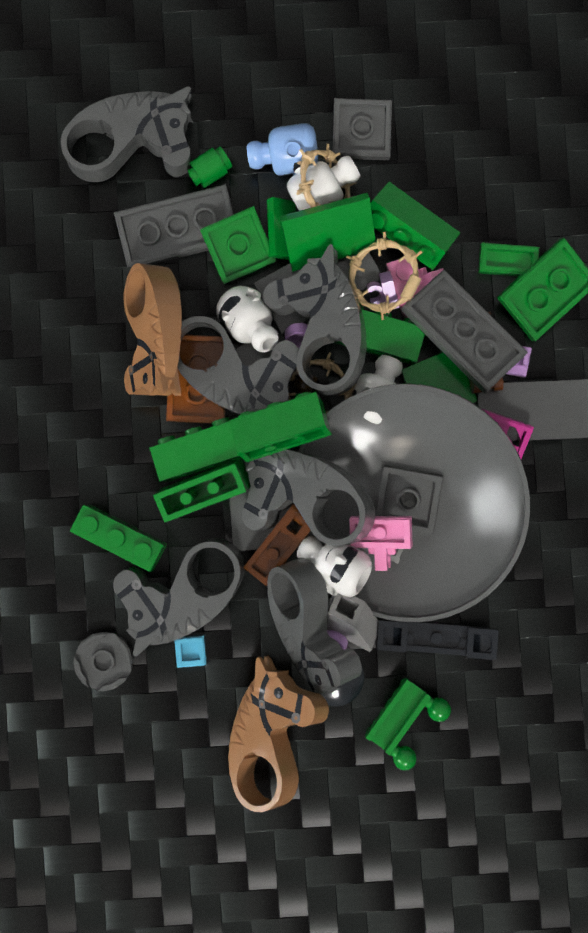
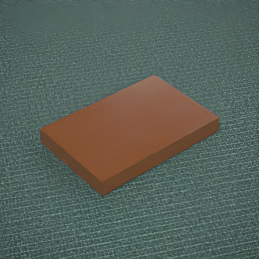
[166,335,226,424]

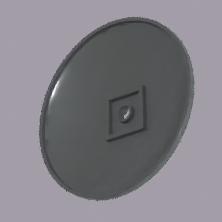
[288,383,530,622]

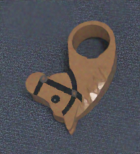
[124,263,182,396]
[228,656,329,812]

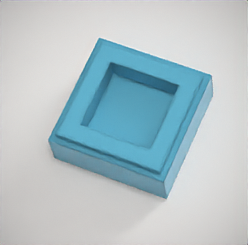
[175,634,207,668]

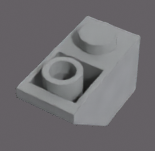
[327,593,379,652]

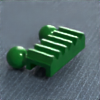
[365,678,451,770]

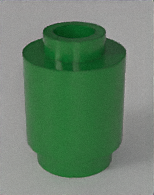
[187,146,232,188]

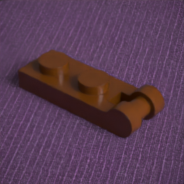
[243,504,311,586]

